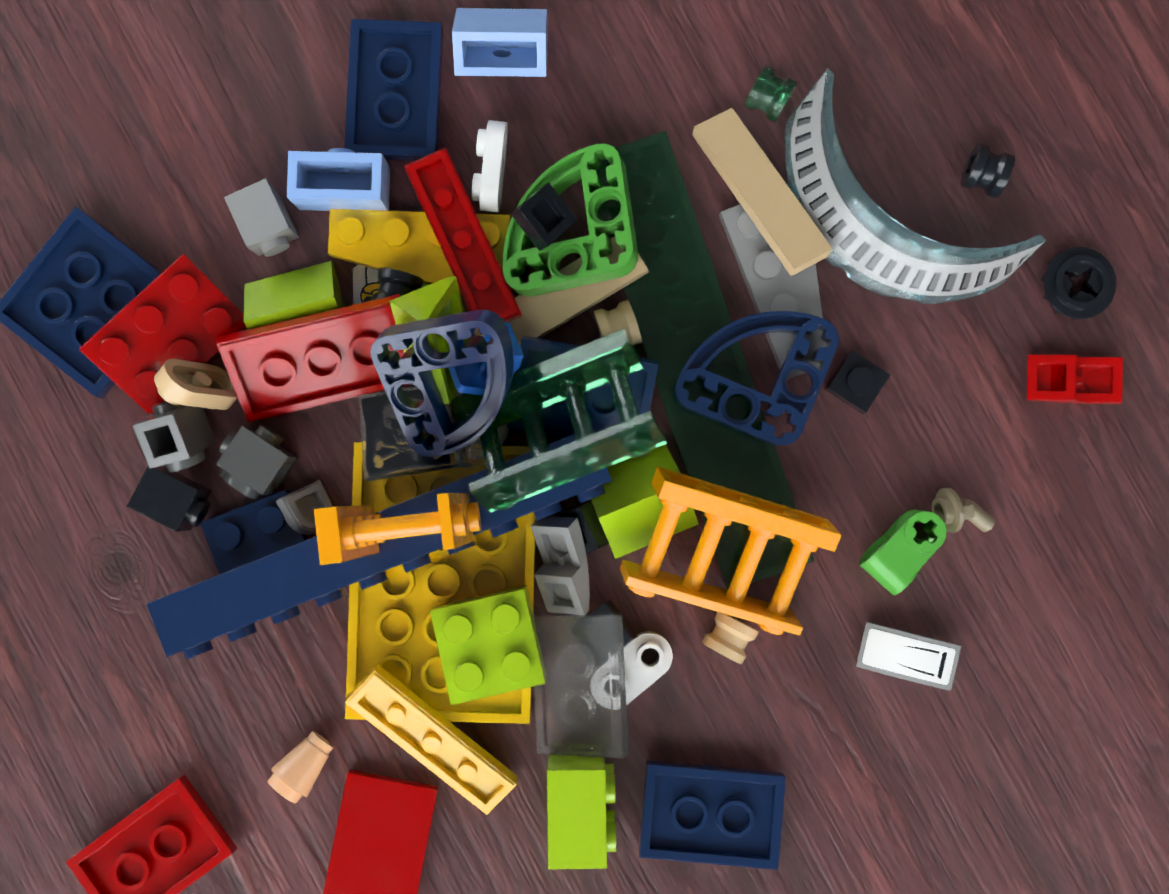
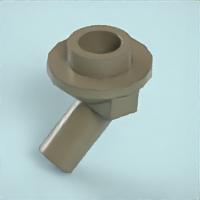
[932,487,995,533]

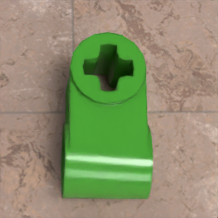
[858,509,947,595]

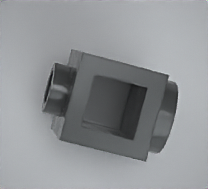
[132,401,216,472]
[216,424,298,499]

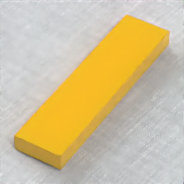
[345,664,518,815]

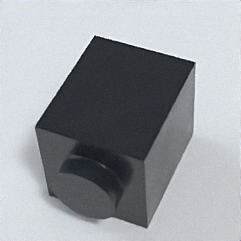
[127,466,212,532]

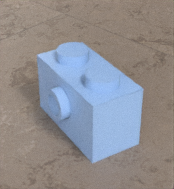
[452,8,548,77]
[287,148,391,211]

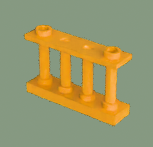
[620,466,842,636]
[314,493,481,565]

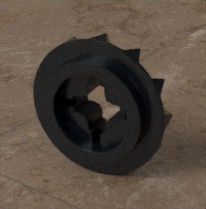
[1041,247,1117,320]

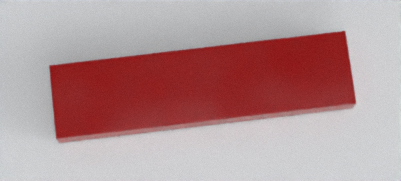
[404,147,522,335]

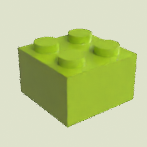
[430,585,547,705]
[547,750,616,869]

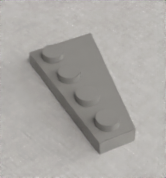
[719,183,826,380]

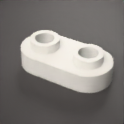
[472,120,508,212]
[592,631,673,709]

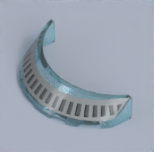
[784,68,1047,304]

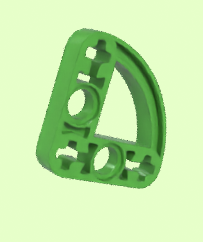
[503,143,638,297]

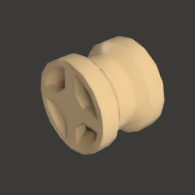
[593,300,642,352]
[702,612,759,664]

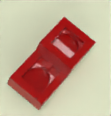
[1026,355,1123,404]

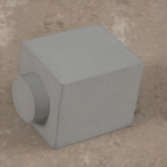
[224,178,299,257]

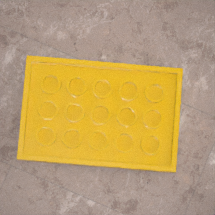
[345,442,538,724]

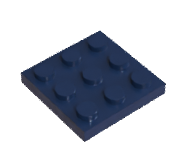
[0,206,161,399]

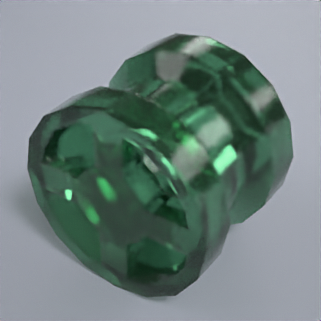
[744,65,798,123]

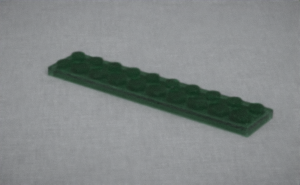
[596,131,814,590]

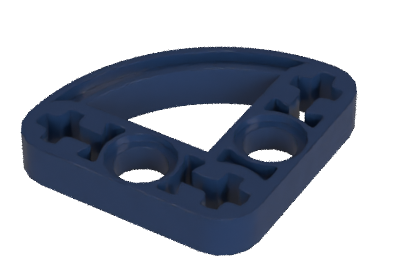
[370,310,514,457]
[674,311,839,446]

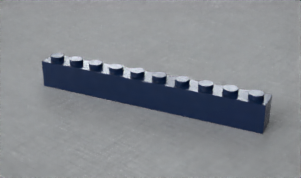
[147,428,612,660]

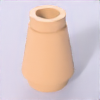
[267,731,334,804]

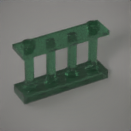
[452,329,667,513]

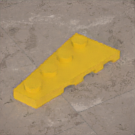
[328,209,511,294]

